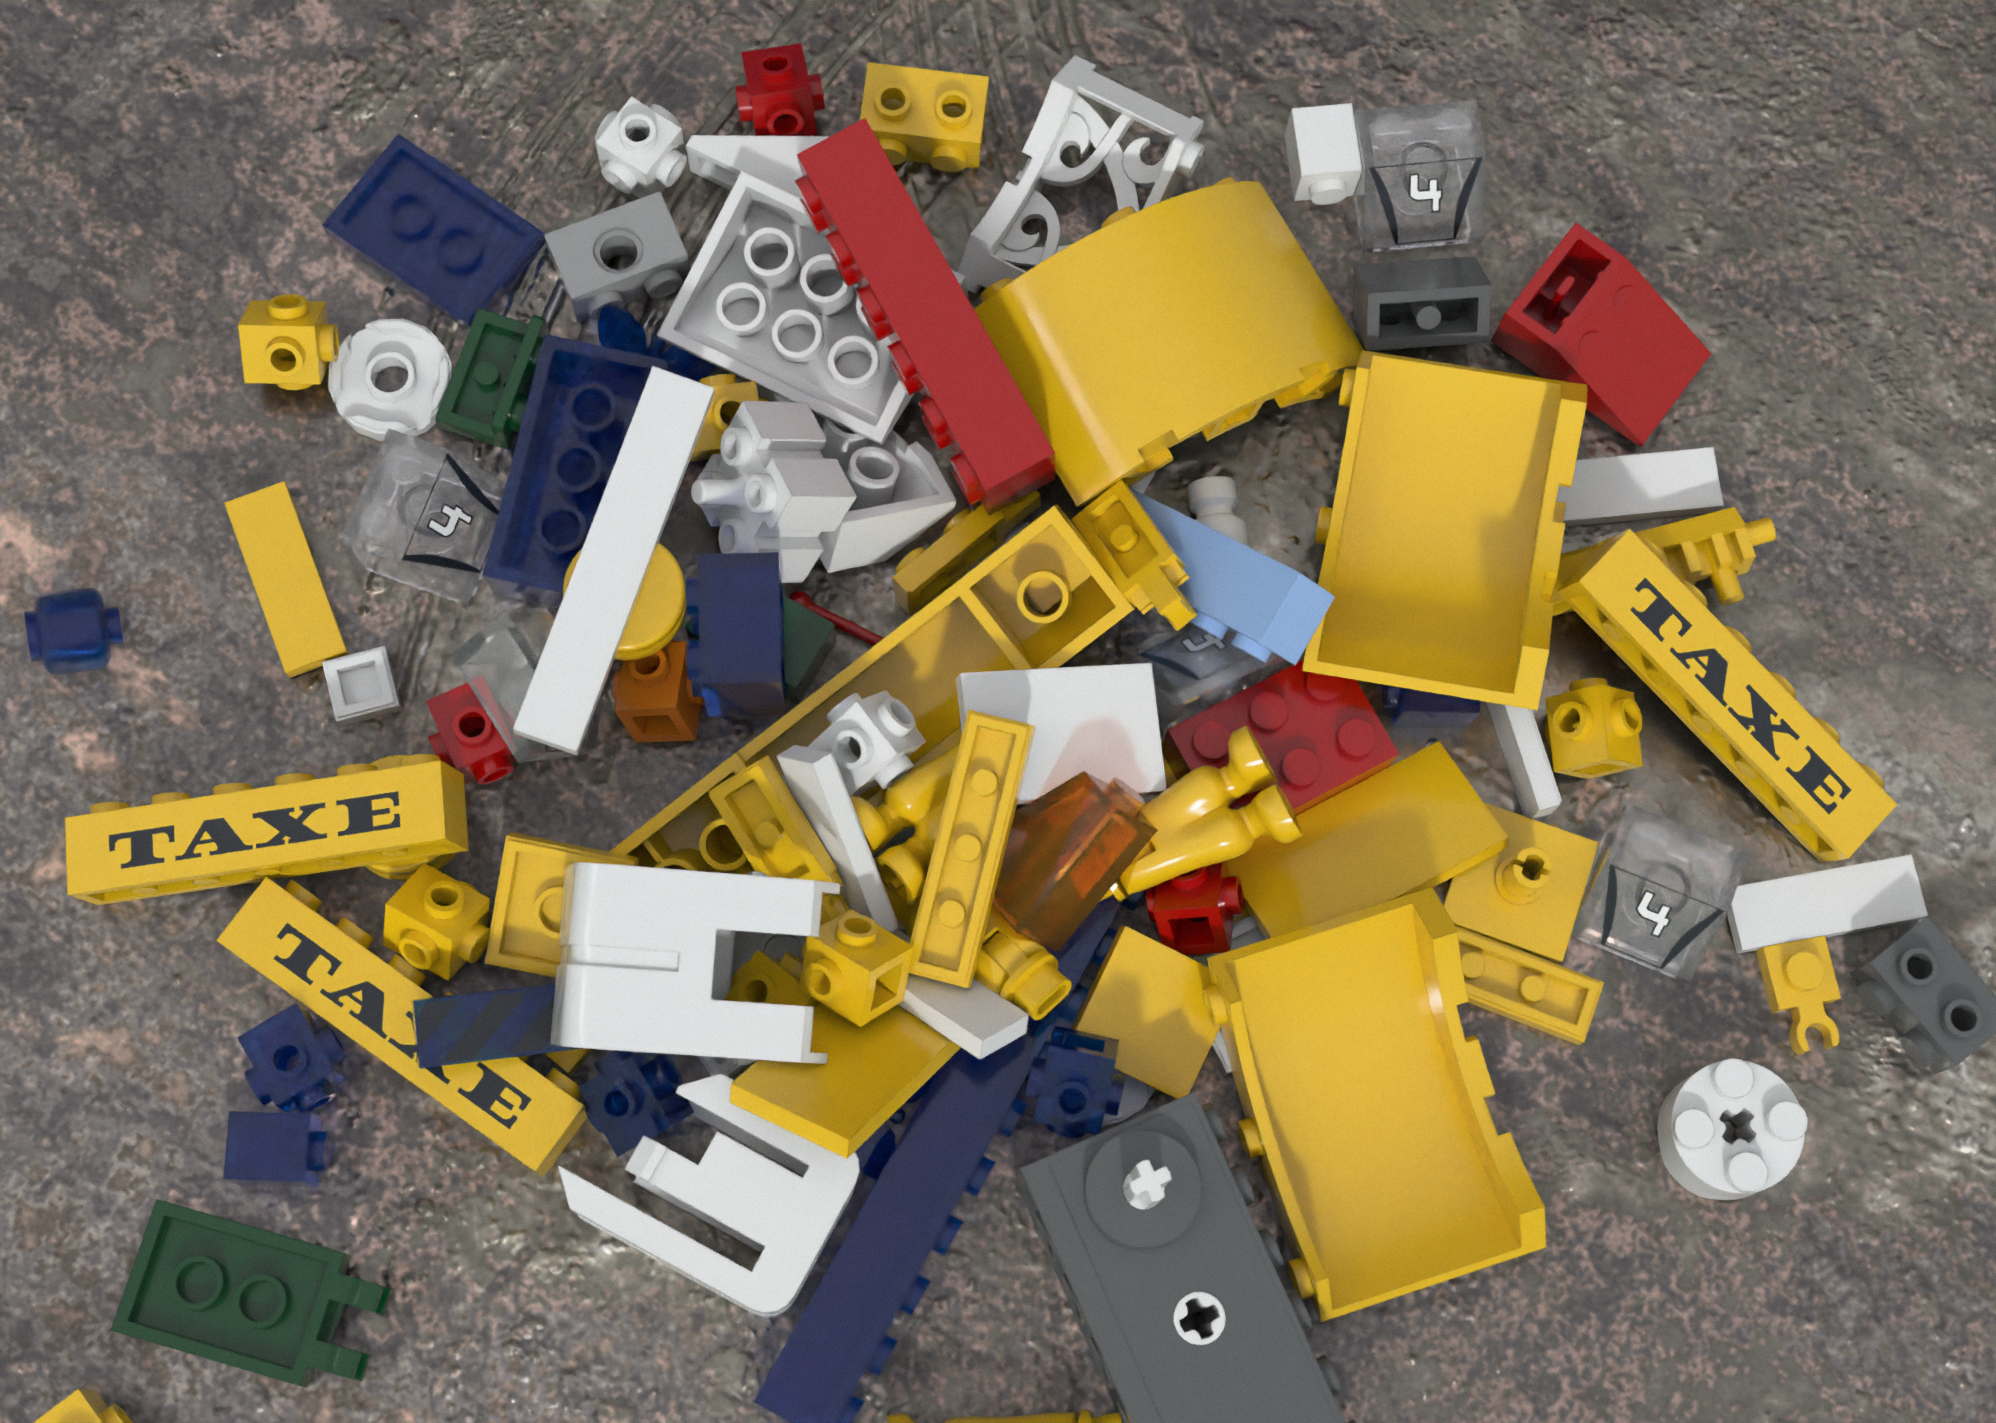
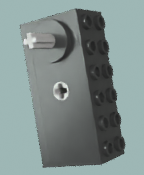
[1015,1092,1356,1423]

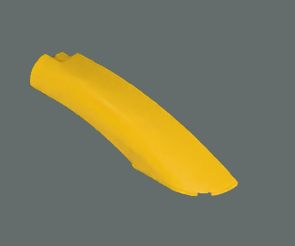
[609,504,1135,875]

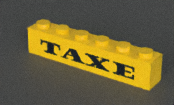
[1556,529,1898,863]
[65,754,469,905]
[216,877,590,1178]

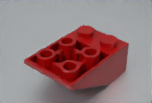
[1491,222,1711,447]

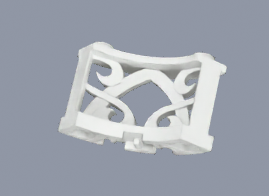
[957,55,1205,294]

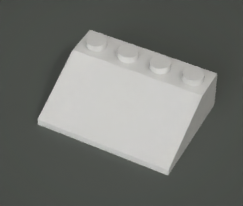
[657,171,968,445]

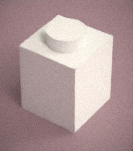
[1284,103,1362,205]

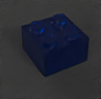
[686,552,786,717]

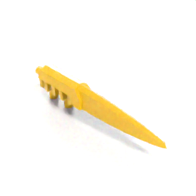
[1551,507,1776,617]

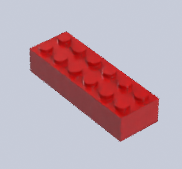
[794,118,1055,516]

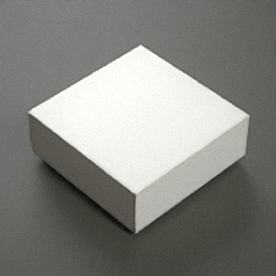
[322,646,403,727]

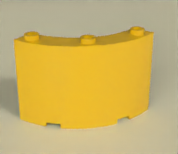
[974,177,1365,507]
[1302,350,1587,710]
[1202,887,1546,1322]

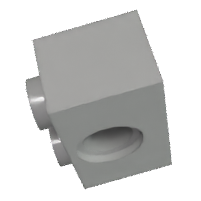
[544,191,690,322]

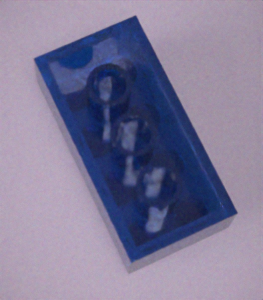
[482,334,673,608]

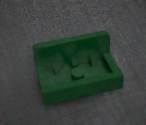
[435,308,556,450]

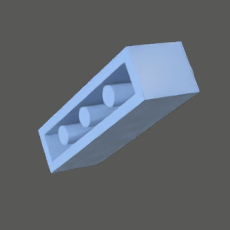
[1129,487,1335,665]

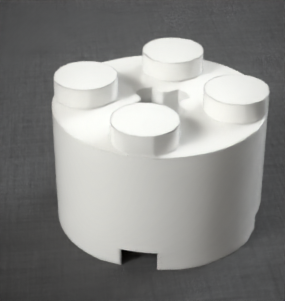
[1657,1058,1808,1200]

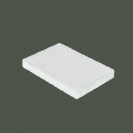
[956,663,1167,804]

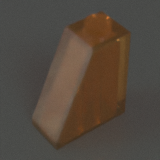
[993,771,1158,952]

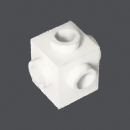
[595,96,687,198]
[807,690,926,796]

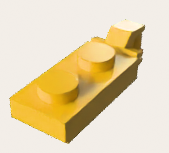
[1071,479,1197,631]
[892,490,1041,616]
[708,755,850,925]

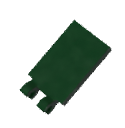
[111,1199,392,1388]

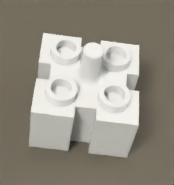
[691,401,857,584]

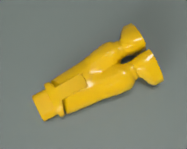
[1066,725,1303,907]
[850,743,960,905]
[883,866,1072,1020]

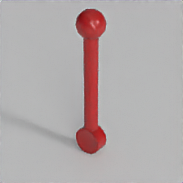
[788,591,884,646]

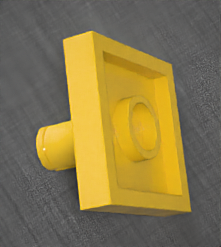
[1442,802,1599,965]

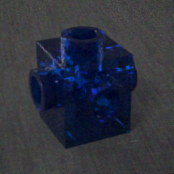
[237,1003,347,1115]
[1025,1025,1125,1138]
[578,1050,694,1157]

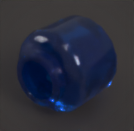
[24,588,123,675]

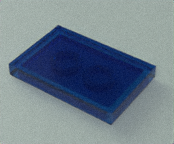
[323,133,546,331]

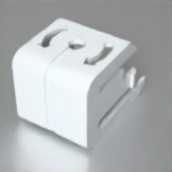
[550,862,841,1065]
[558,1073,859,1318]

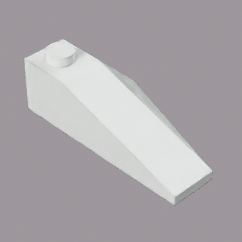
[756,385,957,573]

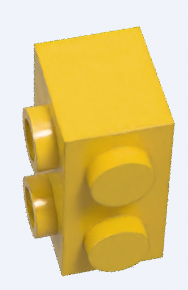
[860,62,989,172]

